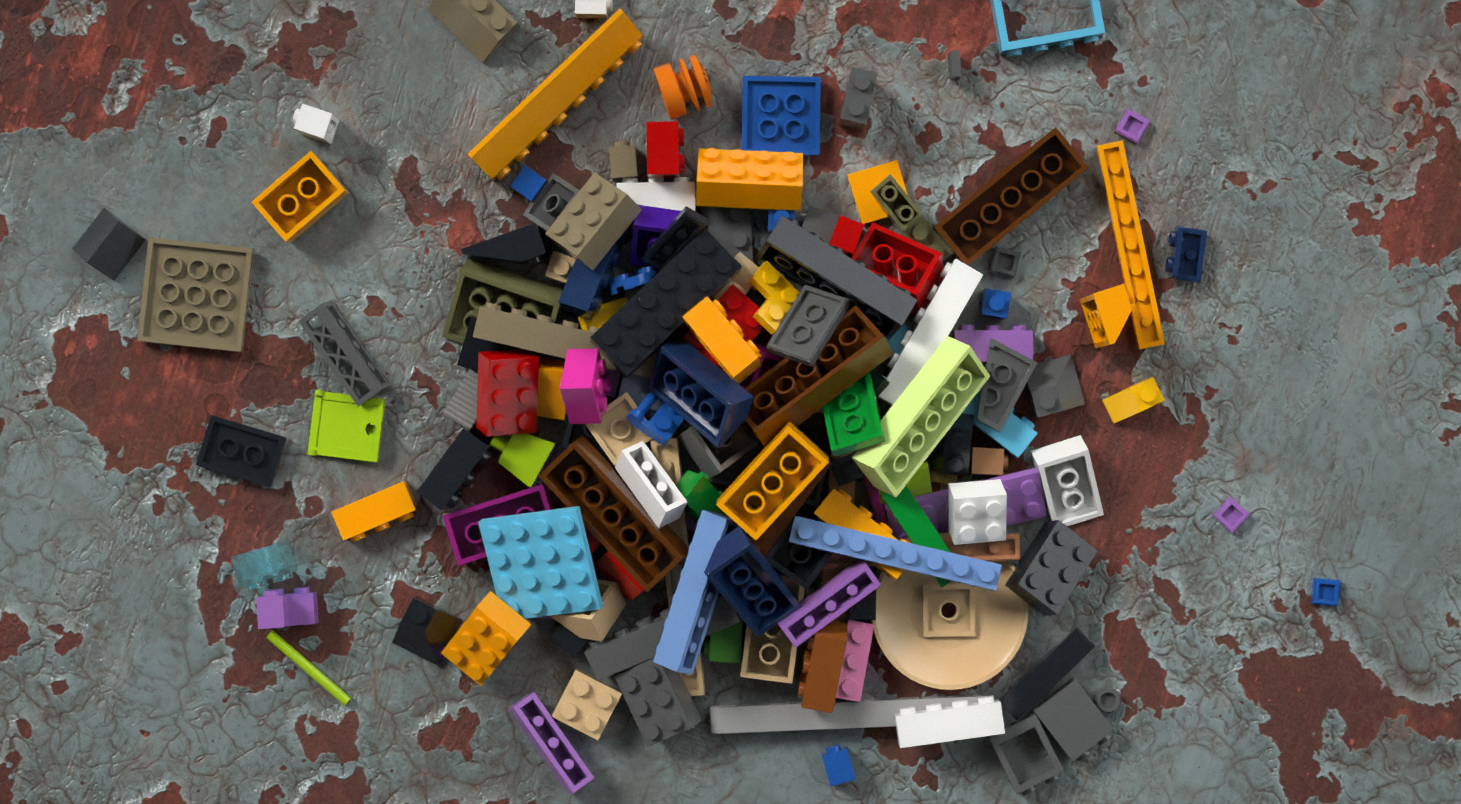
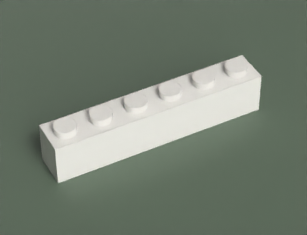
[878,259,983,406]

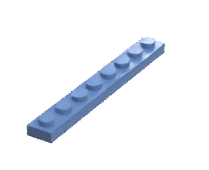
[788,516,1002,591]

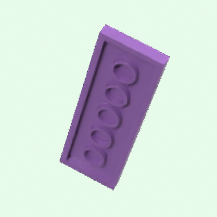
[884,467,1047,539]

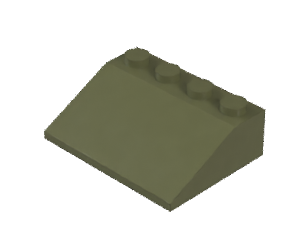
[442,257,563,367]

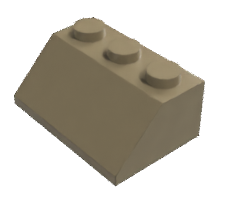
[428,0,520,63]

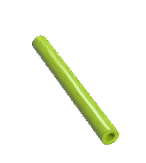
[266,630,351,706]

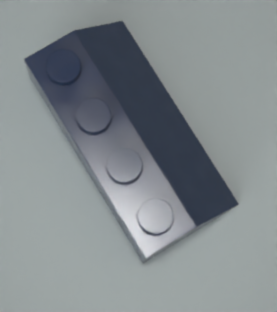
[648,338,754,447]
[704,526,801,637]

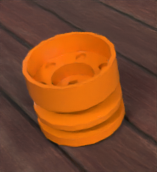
[653,54,713,120]

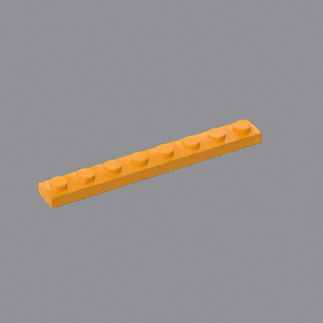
[1096,140,1165,350]

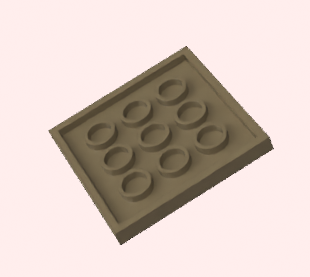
[137,237,254,352]

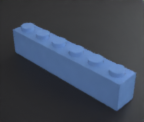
[653,510,739,674]

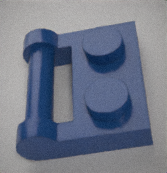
[627,390,685,447]

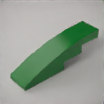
[881,485,951,588]

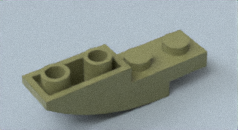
[870,174,953,261]

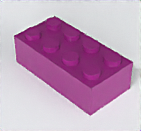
[443,484,553,566]

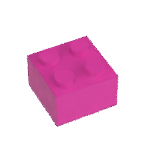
[560,348,611,424]

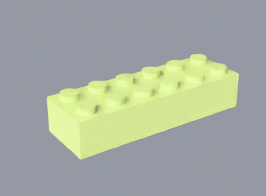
[852,336,990,497]

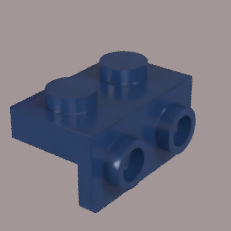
[1165,225,1207,283]

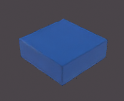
[510,165,547,202]
[1310,578,1341,606]

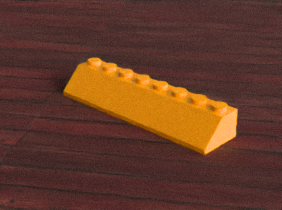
[468,9,643,182]

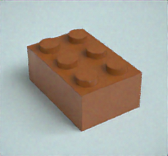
[797,619,847,713]

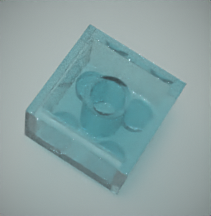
[231,540,299,590]

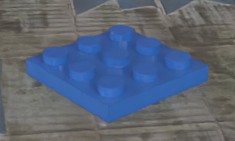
[741,76,821,156]

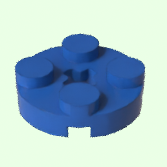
[608,266,658,297]

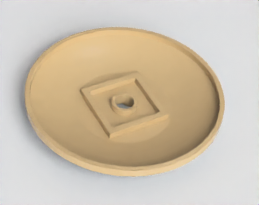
[872,532,1029,690]

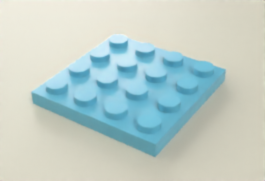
[478,506,603,619]

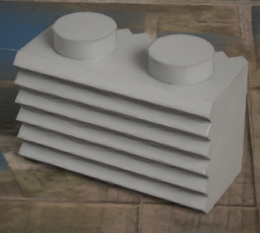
[443,369,478,430]

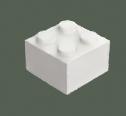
[948,479,1007,545]

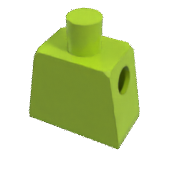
[490,433,556,488]

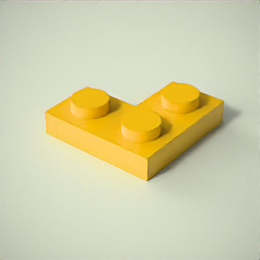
[748,261,800,335]

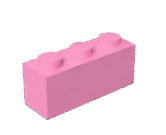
[836,618,874,702]

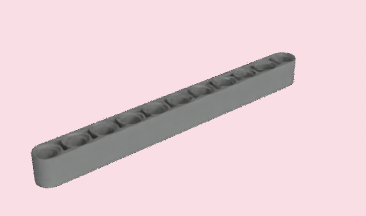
[710,694,994,734]

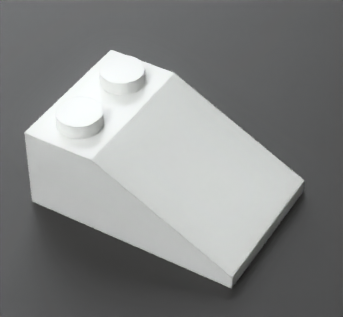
[1031,435,1104,526]

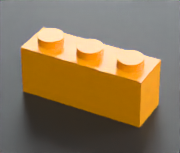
[331,481,419,543]

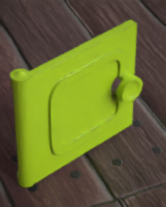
[307,389,386,462]

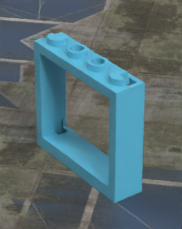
[990,0,1105,57]

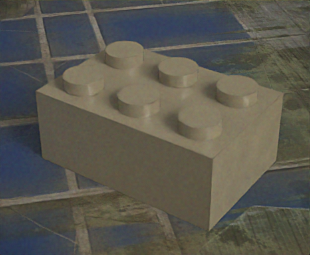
[545,172,642,271]

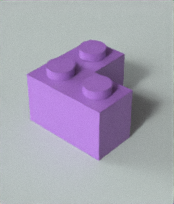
[256,587,319,629]

